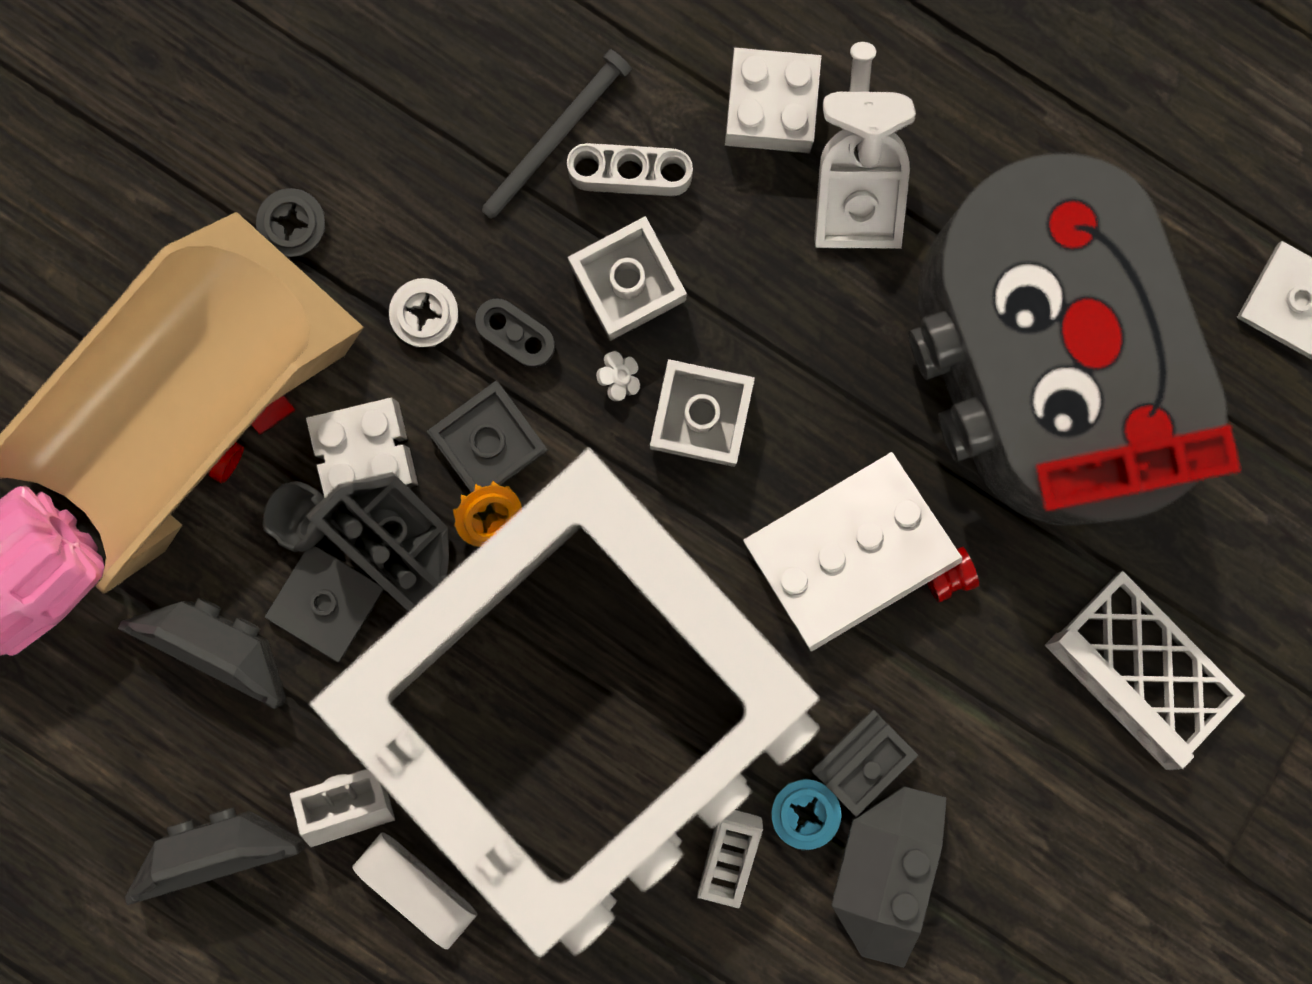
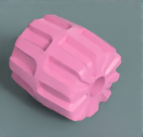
[0,486,105,656]

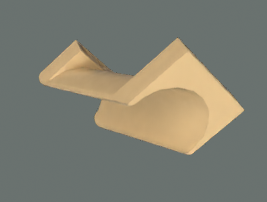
[0,212,364,594]

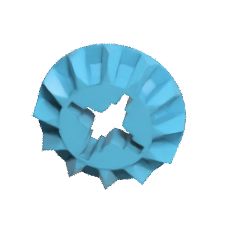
[771,779,841,850]

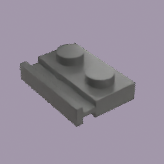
[811,709,919,817]

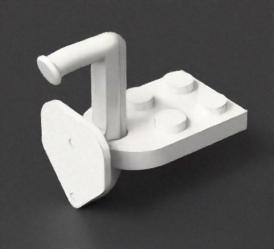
[814,42,915,248]

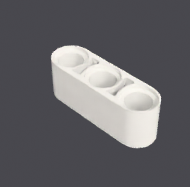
[567,143,693,196]
[352,832,477,949]

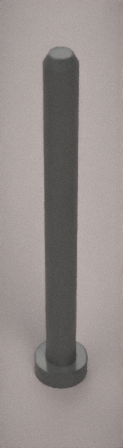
[482,49,632,219]

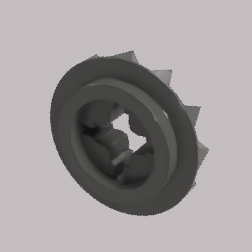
[256,188,326,257]

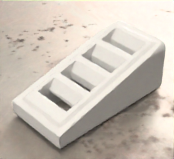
[697,810,763,908]

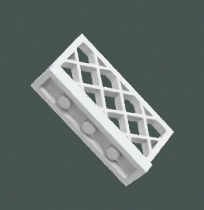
[1045,571,1245,770]

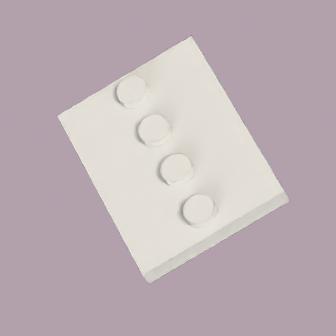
[743,452,962,652]

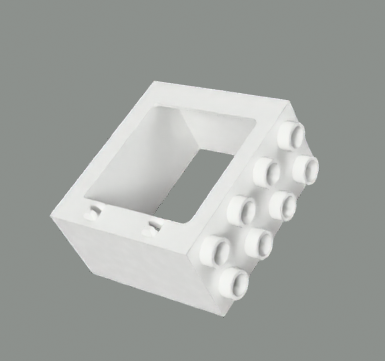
[310,448,820,957]

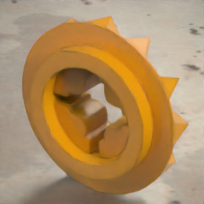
[453,481,522,547]

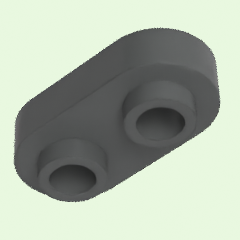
[475,299,555,368]

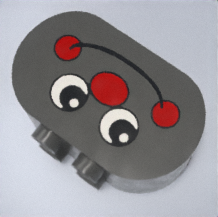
[908,153,1227,525]

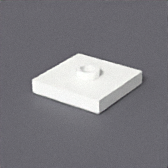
[1237,241,1312,360]

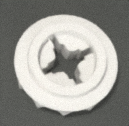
[389,278,458,347]

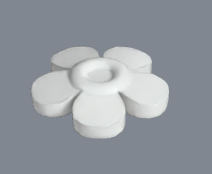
[596,351,640,401]

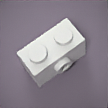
[290,769,395,847]

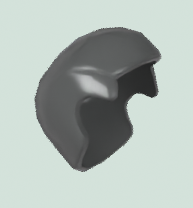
[263,481,325,552]

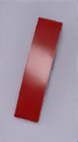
[1036,424,1241,511]

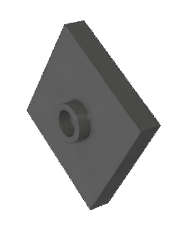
[427,380,549,492]
[265,545,385,662]

